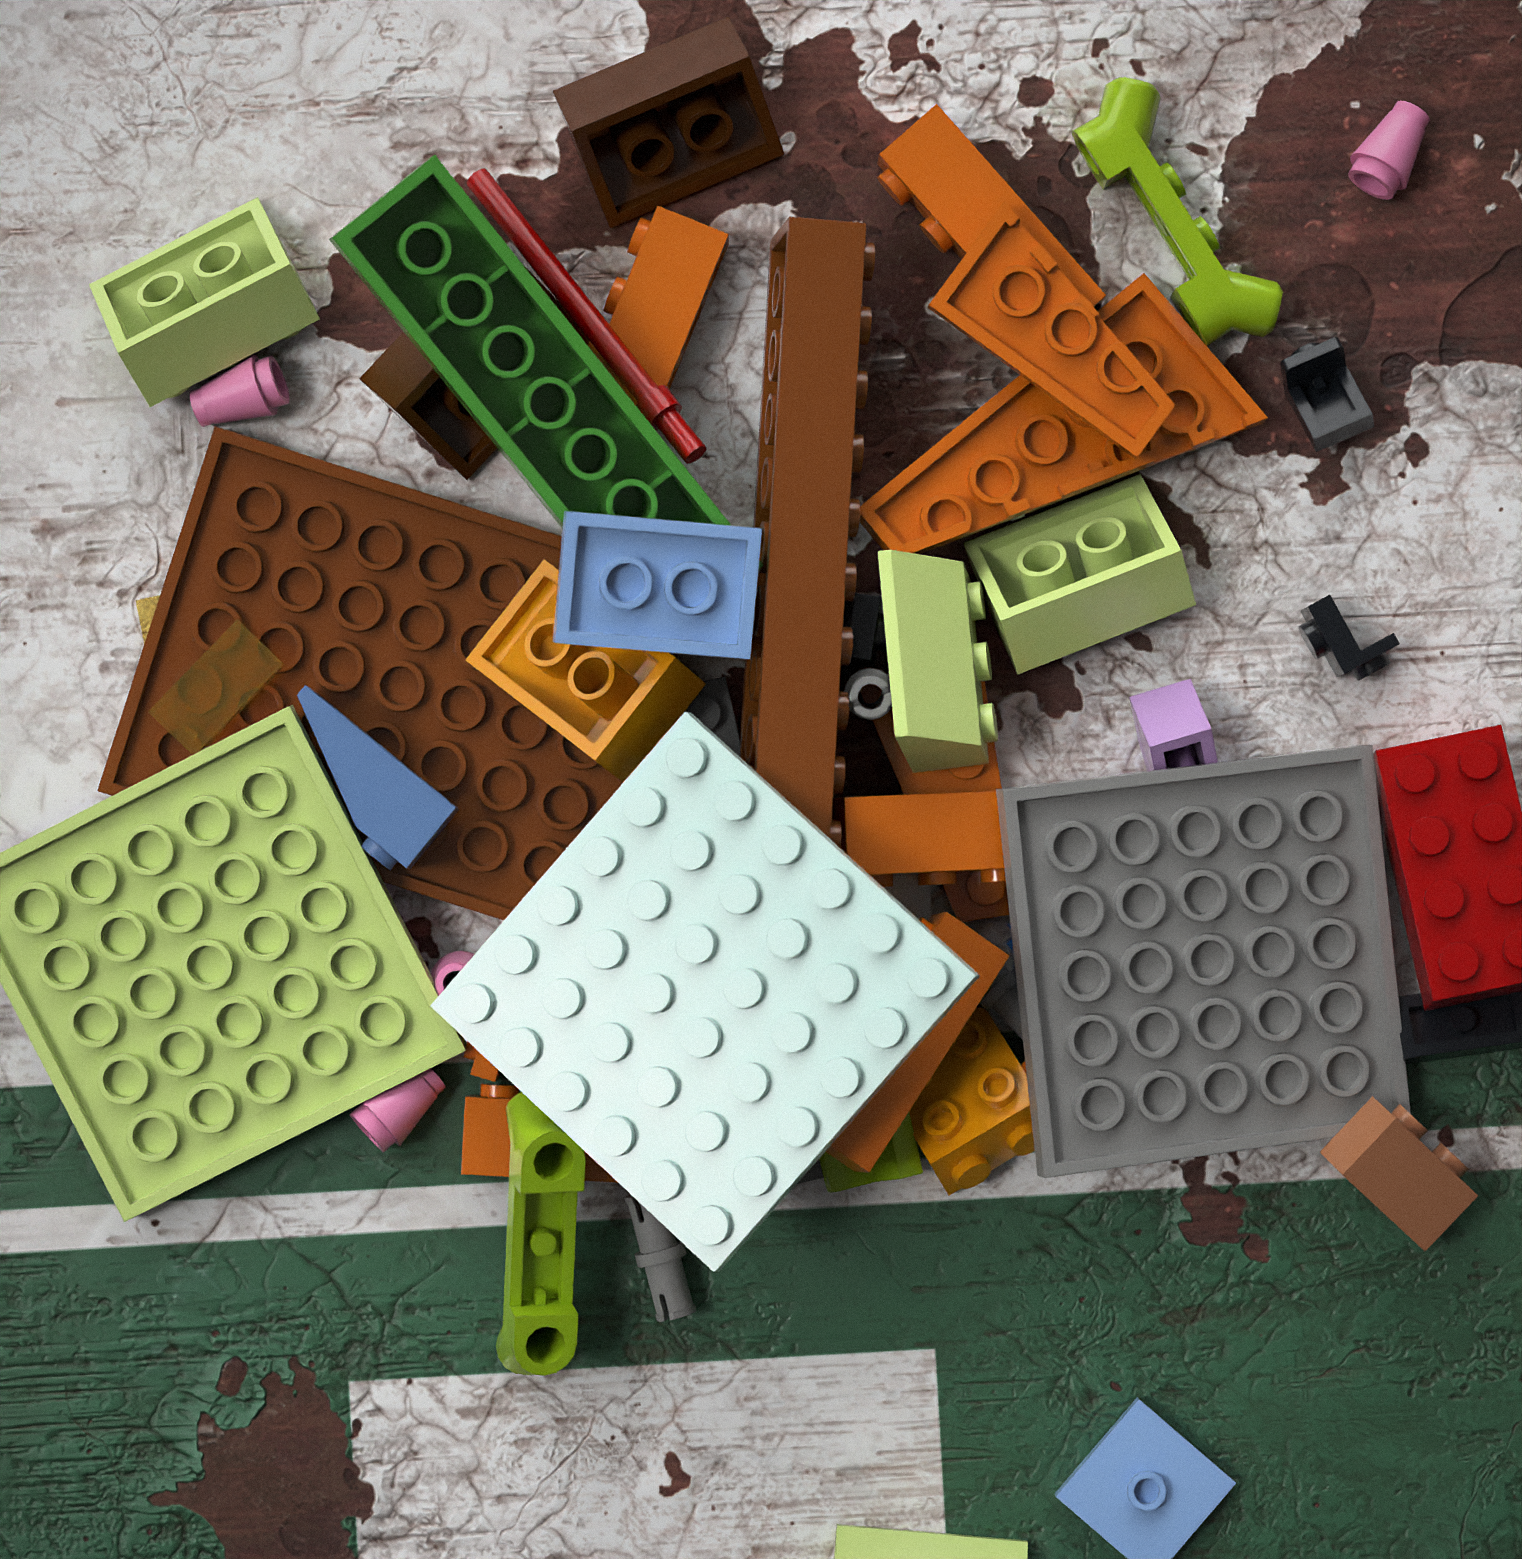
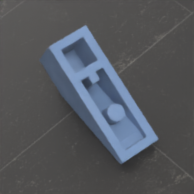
[297,685,460,870]

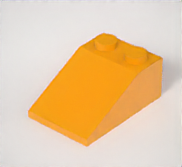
[466,559,706,783]

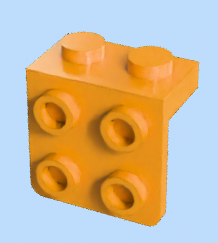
[909,1007,1035,1196]

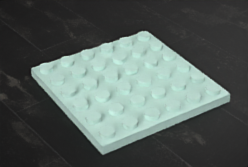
[430,711,980,1272]

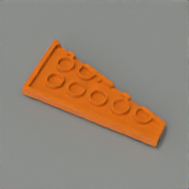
[860,273,1268,554]

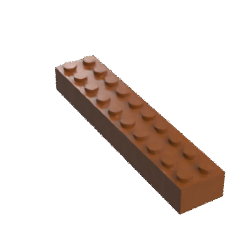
[739,216,875,848]

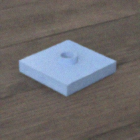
[1054,1397,1236,1559]

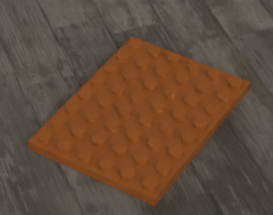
[97,426,679,920]

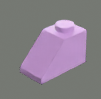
[1129,679,1218,771]

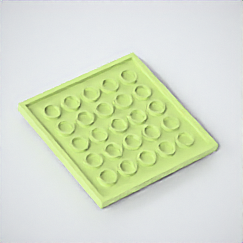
[0,705,467,1222]

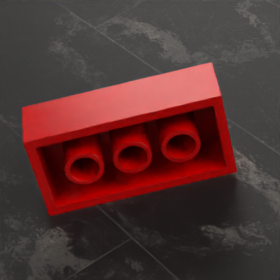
[1373,725,1522,1011]

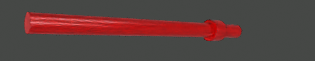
[467,168,707,464]

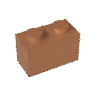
[1320,1096,1478,1251]

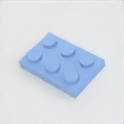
[553,511,762,659]

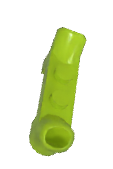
[1072,77,1283,346]
[496,1092,586,1376]

